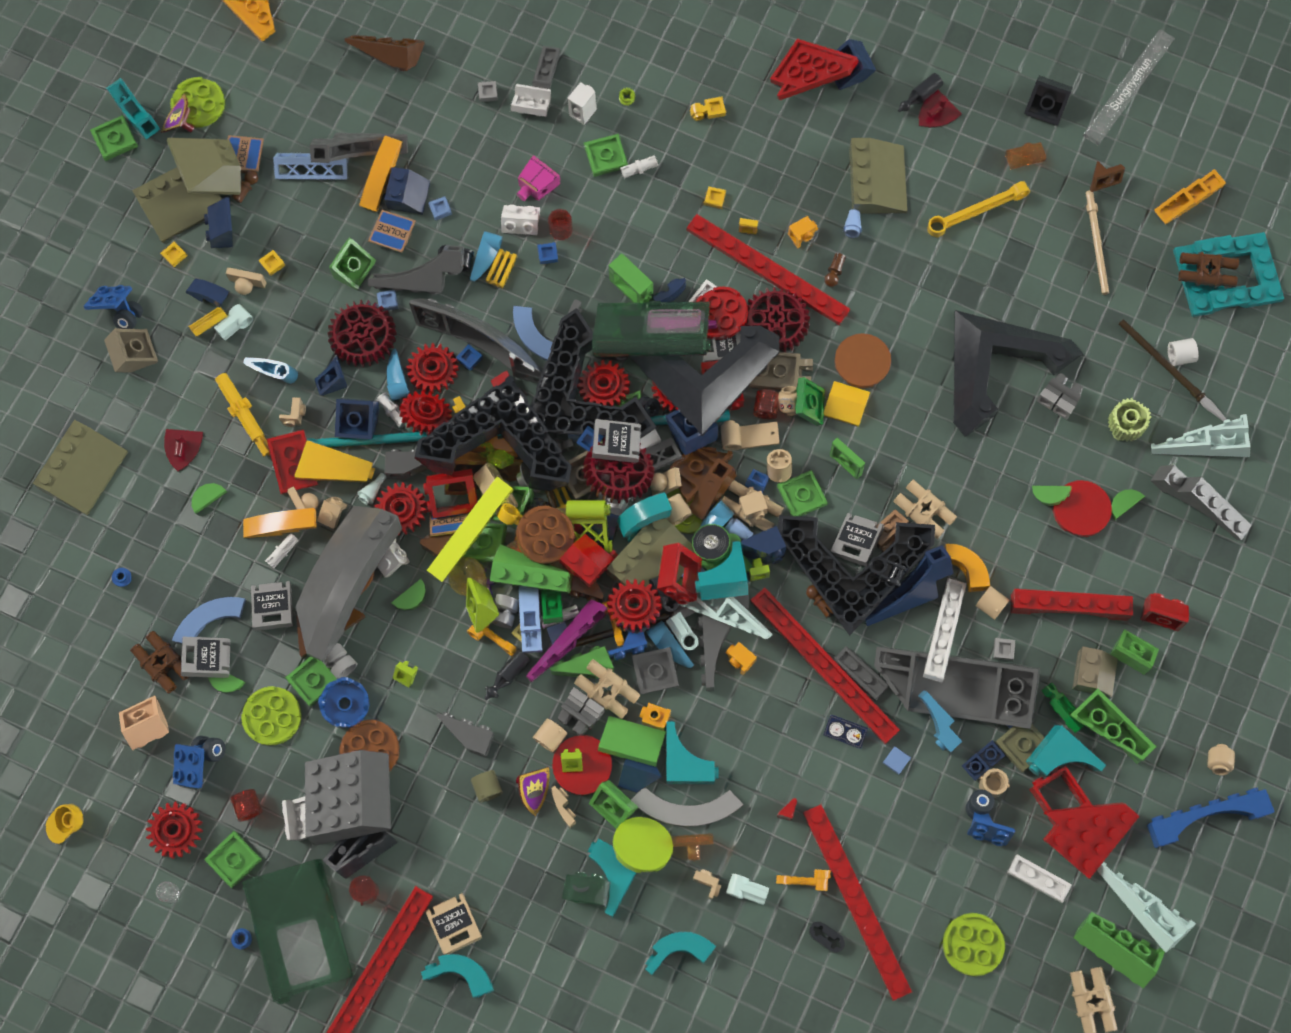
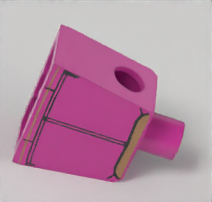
[517,155,560,201]

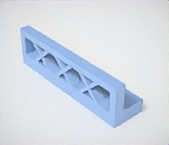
[273,153,349,179]

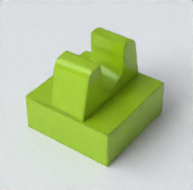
[749,558,770,581]
[393,661,418,688]
[561,749,582,772]

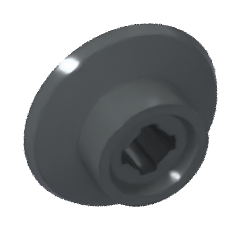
[517,462,541,493]

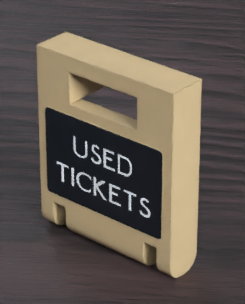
[426,893,482,955]

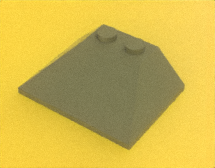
[167,138,241,195]

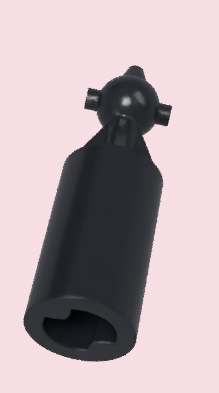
[898,73,943,112]
[484,650,531,701]

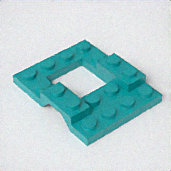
[1173,232,1284,317]

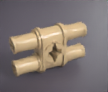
[893,479,957,539]
[722,480,784,531]
[574,659,640,719]
[1070,967,1118,1033]

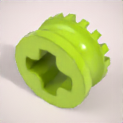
[619,87,635,106]

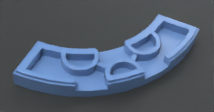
[513,306,553,361]
[172,597,246,644]

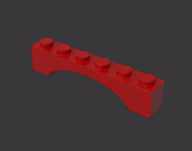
[1010,589,1133,621]

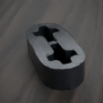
[809,922,845,953]

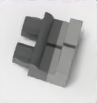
[1037,373,1083,420]
[557,687,605,736]

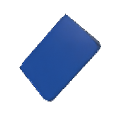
[745,469,770,494]

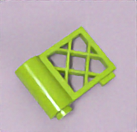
[566,500,613,553]

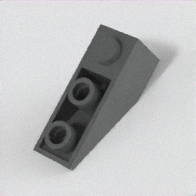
[385,449,428,479]
[436,712,495,758]

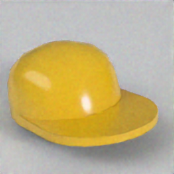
[46,804,84,844]

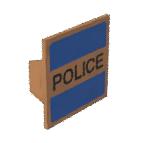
[228,135,264,173]
[368,210,416,253]
[429,512,468,536]

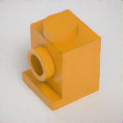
[788,216,818,248]
[726,642,757,675]
[639,703,671,731]

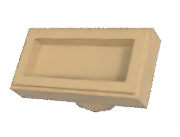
[226,268,267,295]
[650,468,682,496]
[287,486,318,509]

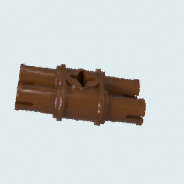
[1178,252,1239,288]
[130,631,189,694]

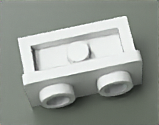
[511,84,551,116]
[501,205,540,235]
[377,538,410,577]
[282,797,307,841]

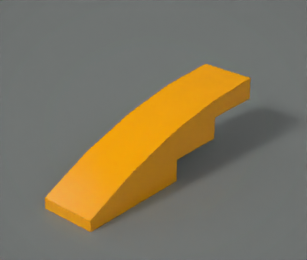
[359,136,403,211]
[1154,169,1226,225]
[243,508,316,538]

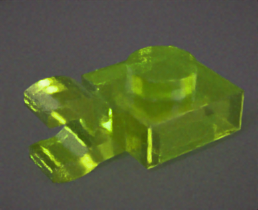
[480,442,514,469]

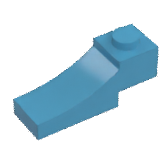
[918,691,962,752]

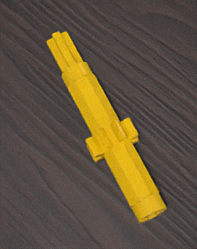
[215,373,270,457]

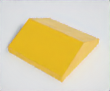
[824,381,870,427]

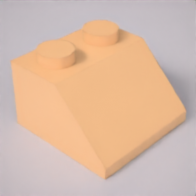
[119,696,169,750]

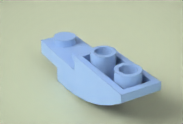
[519,586,542,653]

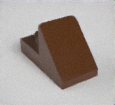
[1090,161,1125,192]

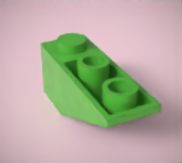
[550,646,614,679]

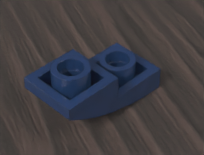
[185,278,230,308]
[653,278,686,310]
[962,740,1006,781]

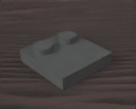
[632,647,679,694]

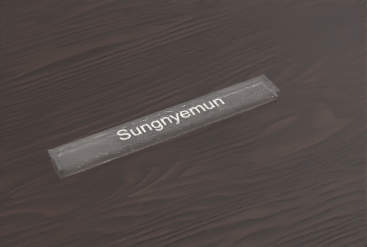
[1083,29,1175,145]

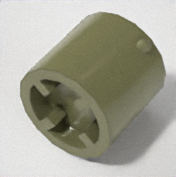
[471,770,503,803]

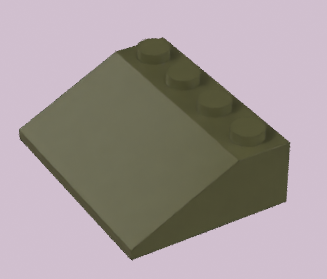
[849,138,907,214]
[132,167,222,242]
[33,420,128,516]
[606,518,695,587]

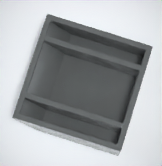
[305,750,391,845]

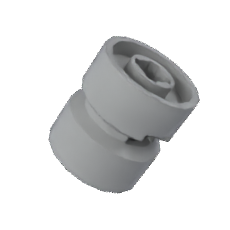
[491,594,519,628]
[323,643,357,679]

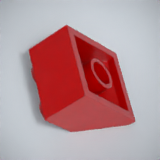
[560,534,615,588]
[1140,593,1189,632]

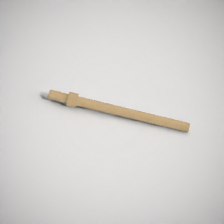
[1086,190,1109,295]

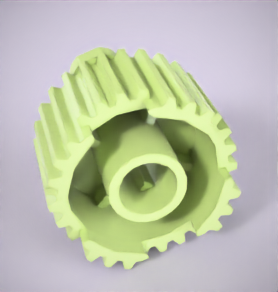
[1108,398,1151,442]

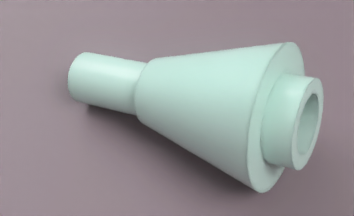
[358,473,386,505]

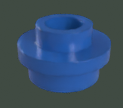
[112,568,132,587]
[231,928,252,949]

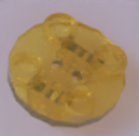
[448,558,487,596]

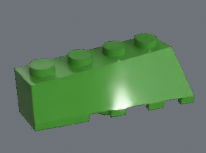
[490,544,573,593]
[1070,689,1156,764]
[1073,912,1165,988]

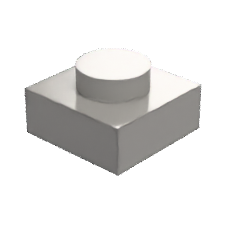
[478,81,498,102]
[993,638,1015,661]

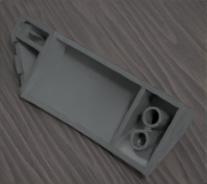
[409,298,542,384]
[296,506,402,662]
[874,646,1041,729]

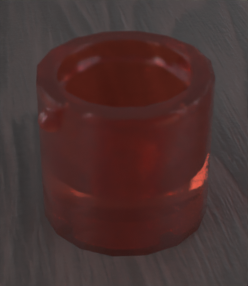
[548,209,573,240]
[753,389,779,420]
[230,789,263,822]
[349,876,379,906]

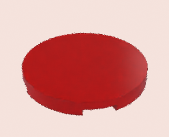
[692,286,748,340]
[1053,480,1112,537]
[552,735,612,796]

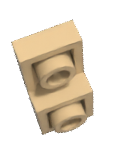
[552,786,576,829]

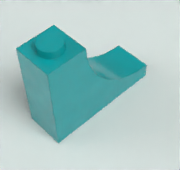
[695,541,748,600]
[667,722,719,784]
[1025,725,1106,776]
[588,838,637,918]

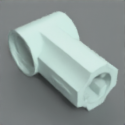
[214,304,253,340]
[666,612,698,650]
[726,873,769,905]

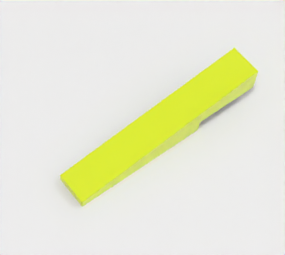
[427,477,513,582]

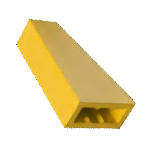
[294,440,375,482]

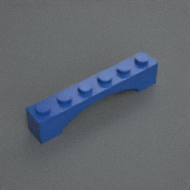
[1147,788,1274,848]

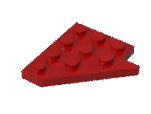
[770,39,859,100]
[1043,802,1139,879]

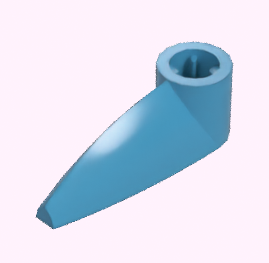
[470,231,503,281]
[387,348,410,401]
[243,358,298,384]
[700,500,735,527]
[646,620,694,668]

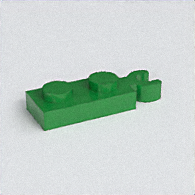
[541,590,563,624]
[1041,682,1085,733]

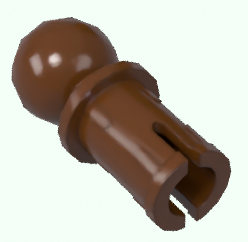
[231,171,259,203]
[824,253,846,287]
[806,585,834,619]

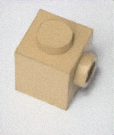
[739,491,770,520]

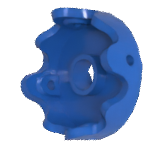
[318,677,370,728]

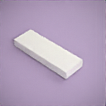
[1007,854,1072,903]

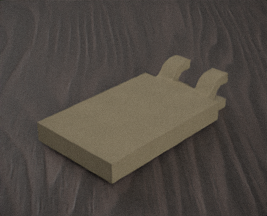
[748,352,813,390]

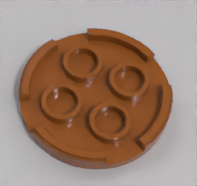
[834,333,891,388]
[516,506,575,564]
[340,720,400,772]

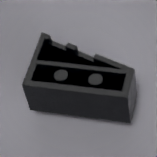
[322,831,398,879]

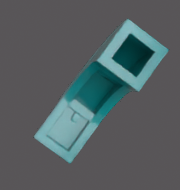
[106,78,160,139]
[617,492,672,543]
[645,932,716,975]
[421,954,494,998]

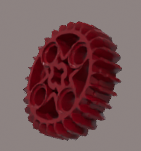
[744,286,810,353]
[327,300,397,368]
[583,438,654,504]

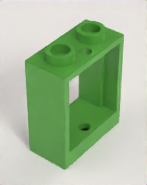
[608,253,654,309]

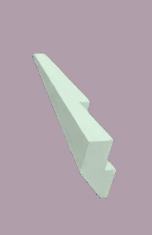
[1151,414,1250,457]
[679,593,772,639]
[1097,862,1196,953]

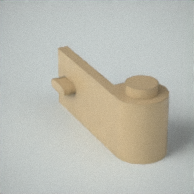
[720,420,780,450]

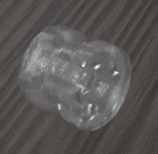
[156,881,180,903]

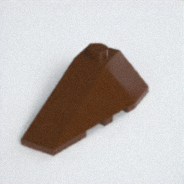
[345,35,424,71]
[444,452,523,495]

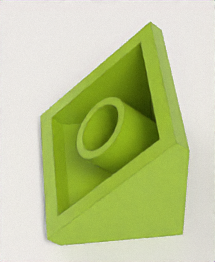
[466,578,499,633]

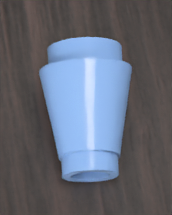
[843,209,862,238]
[724,517,753,540]

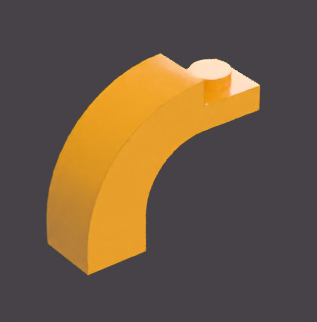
[944,544,990,592]

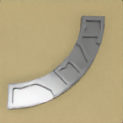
[631,787,743,827]

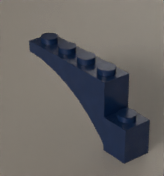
[864,545,953,626]

